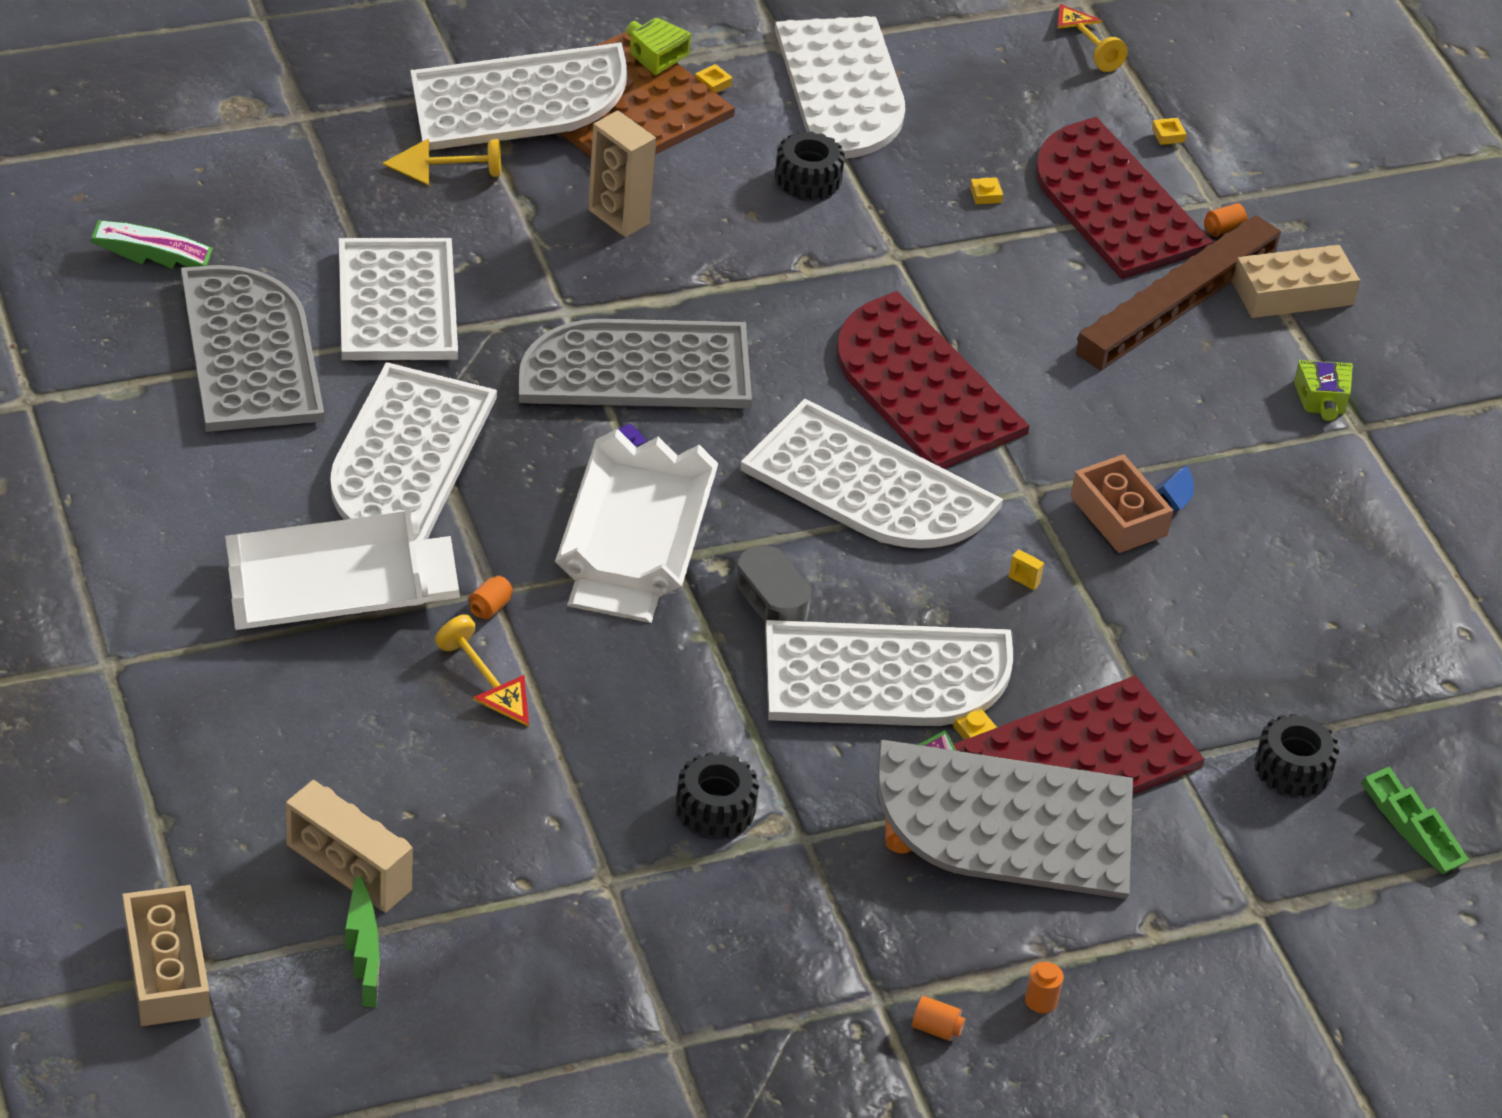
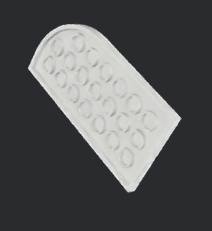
[775,16,905,159]
[410,43,627,150]
[331,362,497,541]
[740,399,1003,548]
[765,620,1013,726]

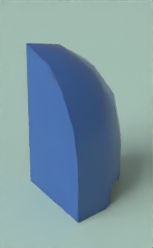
[1154,465,1194,512]

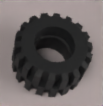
[775,131,845,200]
[1254,714,1339,798]
[675,752,759,839]

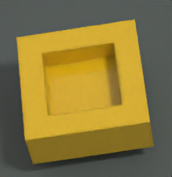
[695,64,733,93]
[1151,118,1187,145]
[970,177,1003,205]
[1008,549,1044,590]
[953,709,997,740]

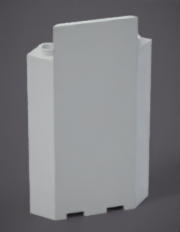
[555,429,718,623]
[225,511,460,630]

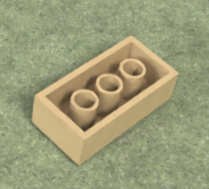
[588,111,656,237]
[1232,245,1360,318]
[286,780,413,913]
[123,885,210,1026]

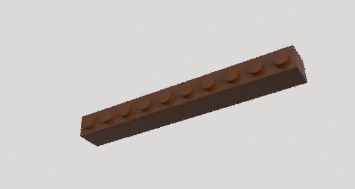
[1076,215,1281,371]

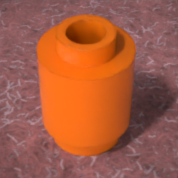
[468,576,513,619]

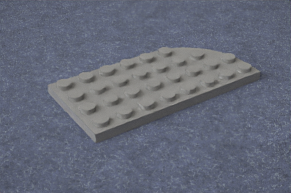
[181,265,324,432]
[519,319,752,408]
[877,740,1133,899]

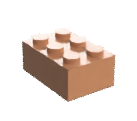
[1070,454,1173,553]

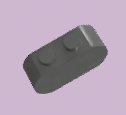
[736,545,812,623]

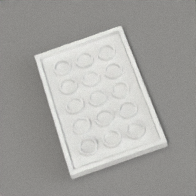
[339,238,458,361]

